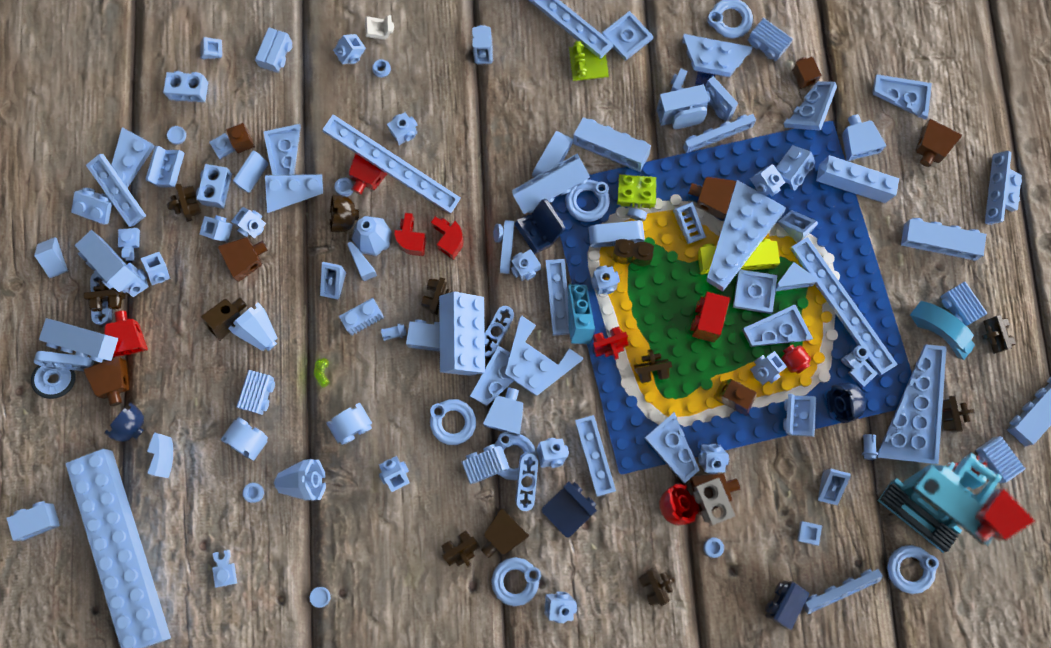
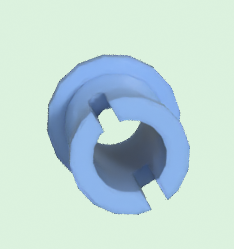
[381,323,407,341]
[850,345,869,362]
[862,434,878,460]

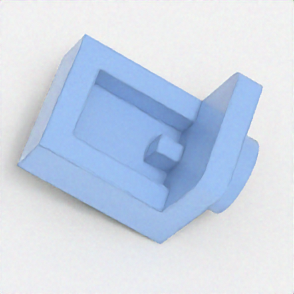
[670,69,687,92]

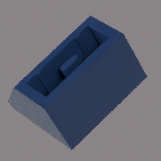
[765,580,810,630]

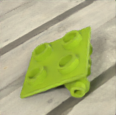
[569,41,609,81]
[617,174,656,209]

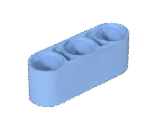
[532,131,573,178]
[588,221,645,248]

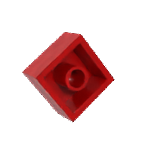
[690,292,730,343]

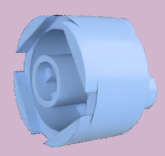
[326,403,372,445]
[220,417,268,461]

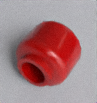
[781,344,811,374]

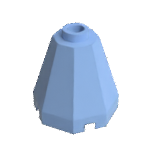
[352,216,392,256]
[228,303,278,351]
[274,459,326,500]

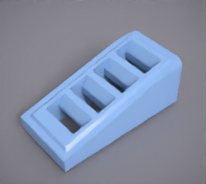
[673,202,706,244]
[347,242,377,281]

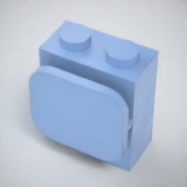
[656,84,710,129]

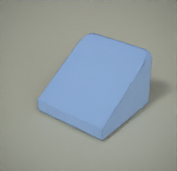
[200,37,222,59]

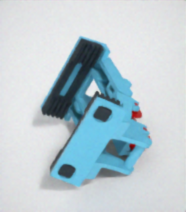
[878,453,1002,553]

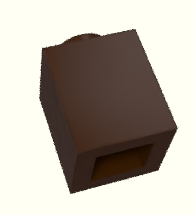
[792,56,822,89]
[226,123,255,154]

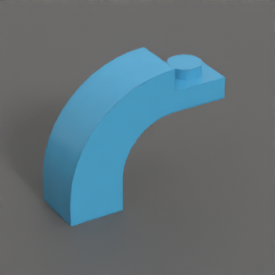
[910,301,975,360]

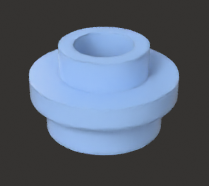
[372,59,391,78]

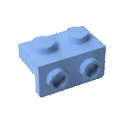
[776,145,815,191]
[146,146,184,187]
[71,188,113,225]
[783,394,816,437]

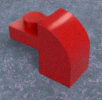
[395,213,427,256]
[431,216,464,260]

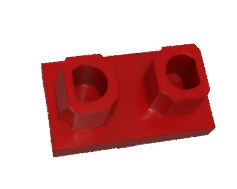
[593,326,629,360]

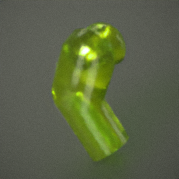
[314,358,330,388]

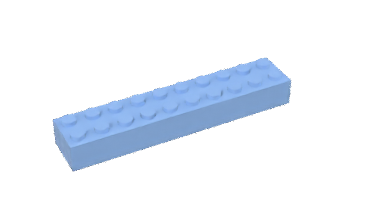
[65,449,171,648]

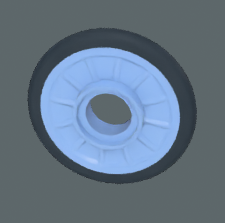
[31,365,76,399]

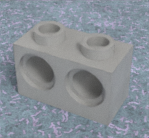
[693,478,735,526]

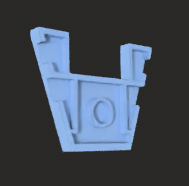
[504,316,583,396]

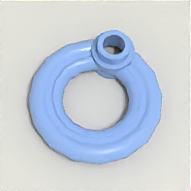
[707,0,753,39]
[565,179,610,222]
[430,399,476,445]
[494,432,537,480]
[887,545,939,594]
[491,557,541,606]

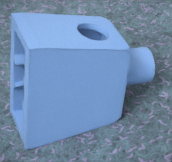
[842,114,886,161]
[483,387,523,436]

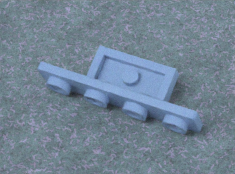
[985,151,1022,225]

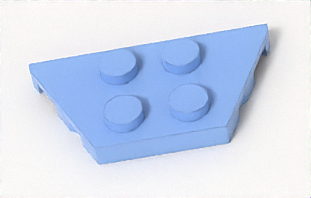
[682,34,752,77]

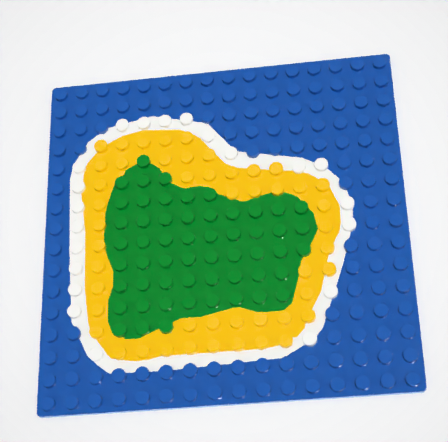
[551,121,912,475]

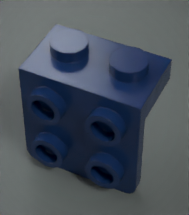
[514,199,565,254]
[542,481,597,538]

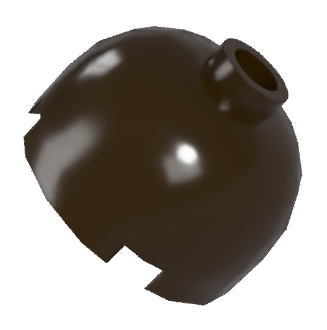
[330,195,359,233]

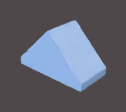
[778,210,818,243]
[34,237,68,278]
[320,262,346,300]
[775,262,817,291]
[818,469,851,505]

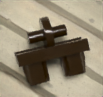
[167,183,201,222]
[421,277,452,315]
[84,279,126,312]
[982,315,1016,354]
[634,349,672,383]
[942,396,975,433]
[441,531,480,567]
[639,566,675,606]

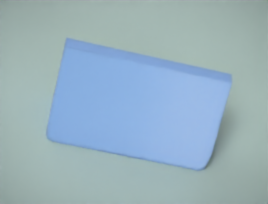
[233,150,269,193]

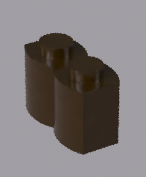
[612,239,654,266]

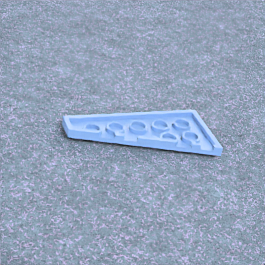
[706,180,786,291]
[876,344,947,464]

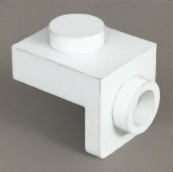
[365,15,394,40]

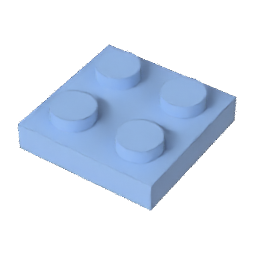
[602,11,653,61]
[705,76,738,122]
[733,269,777,314]

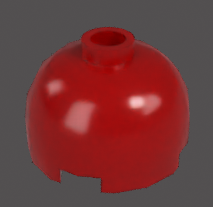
[659,484,699,526]

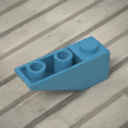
[568,284,595,344]

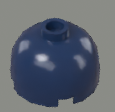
[827,383,866,423]
[104,403,144,442]

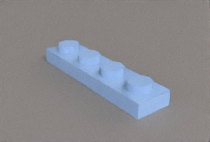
[683,114,756,153]
[86,154,146,227]
[546,259,569,336]
[575,415,616,497]
[804,569,883,615]

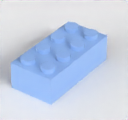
[439,292,485,376]

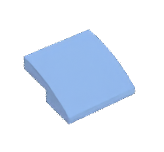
[147,432,173,478]

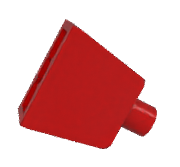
[349,153,387,195]
[105,311,148,358]
[975,488,1035,542]

